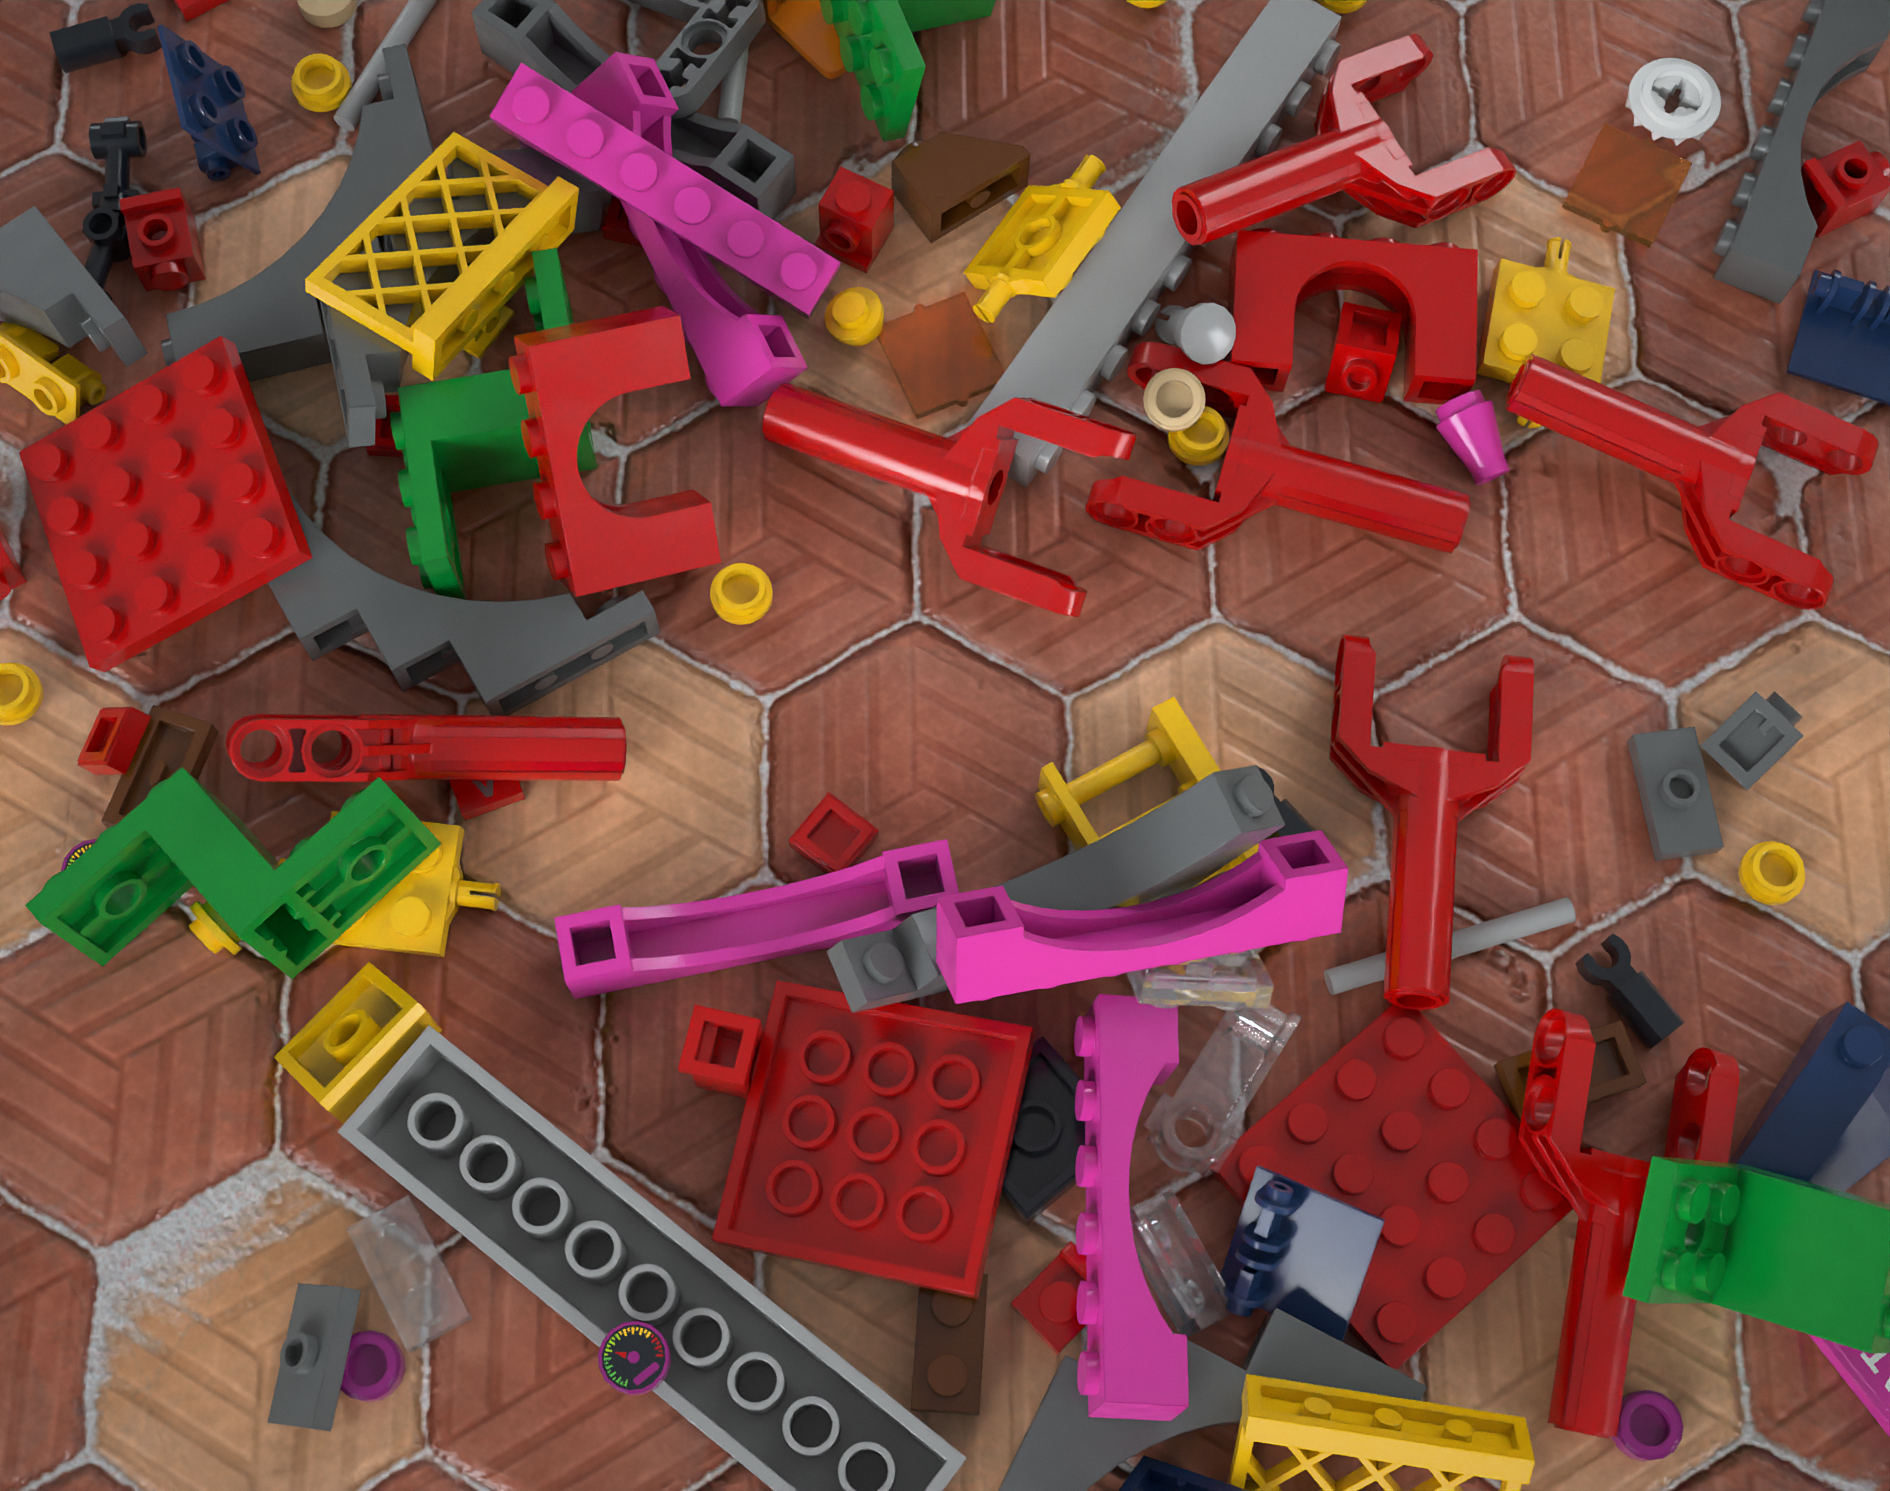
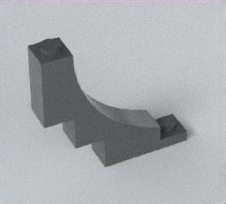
[161,44,442,382]
[319,148,612,448]
[0,206,148,367]
[268,487,660,716]
[827,765,1285,1013]
[998,1308,1427,1491]

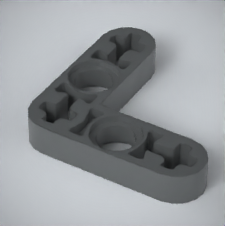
[629,0,766,119]

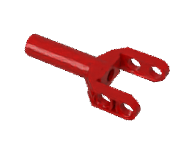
[1171,34,1517,246]
[1085,342,1471,554]
[1505,353,1879,610]
[762,382,1137,617]
[1329,634,1534,1010]
[225,713,627,782]
[1518,1008,1740,1439]

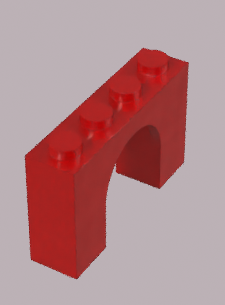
[1225,228,1478,405]
[509,306,721,597]

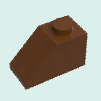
[891,132,1030,243]

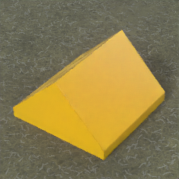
[274,962,442,1124]

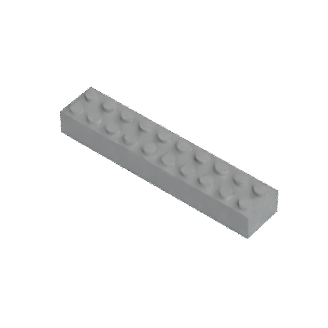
[338,1025,967,1491]

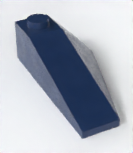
[1728,1001,1890,1192]

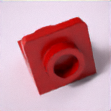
[1325,301,1402,403]
[1010,1241,1087,1355]

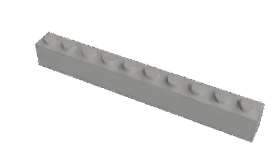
[967,0,1342,488]

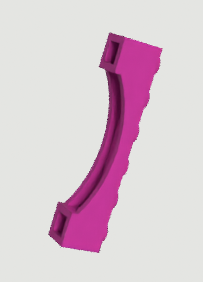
[570,52,808,407]
[490,63,841,320]
[936,830,1348,1004]
[554,839,959,999]
[1074,994,1189,1421]

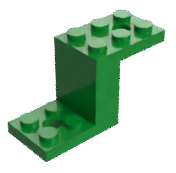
[820,0,996,142]
[390,248,597,600]
[25,767,442,979]
[1623,1156,1890,1354]

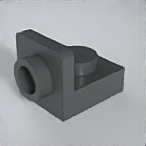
[1700,691,1804,790]

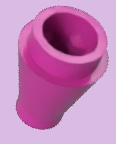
[1435,390,1510,485]

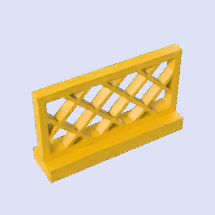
[305,132,579,381]
[1228,1374,1535,1491]

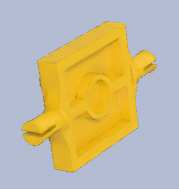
[963,154,1121,323]
[1476,237,1615,428]
[279,811,501,957]

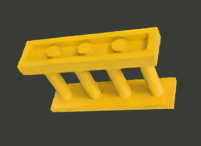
[1035,696,1259,1000]

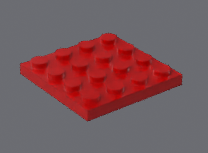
[19,336,313,672]
[711,980,1036,1299]
[1207,1004,1573,1370]

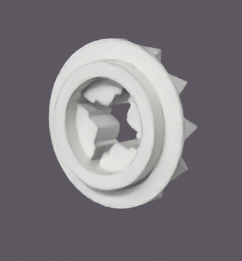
[1625,58,1721,146]

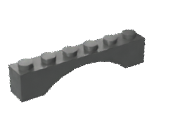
[471,0,796,220]
[1712,0,1890,304]

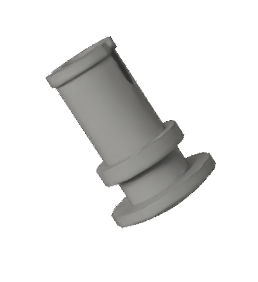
[1155,302,1236,364]

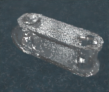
[1143,982,1302,1176]

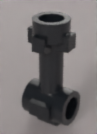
[89,116,147,219]
[82,207,131,301]

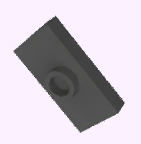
[1627,727,1724,861]
[267,1283,361,1432]

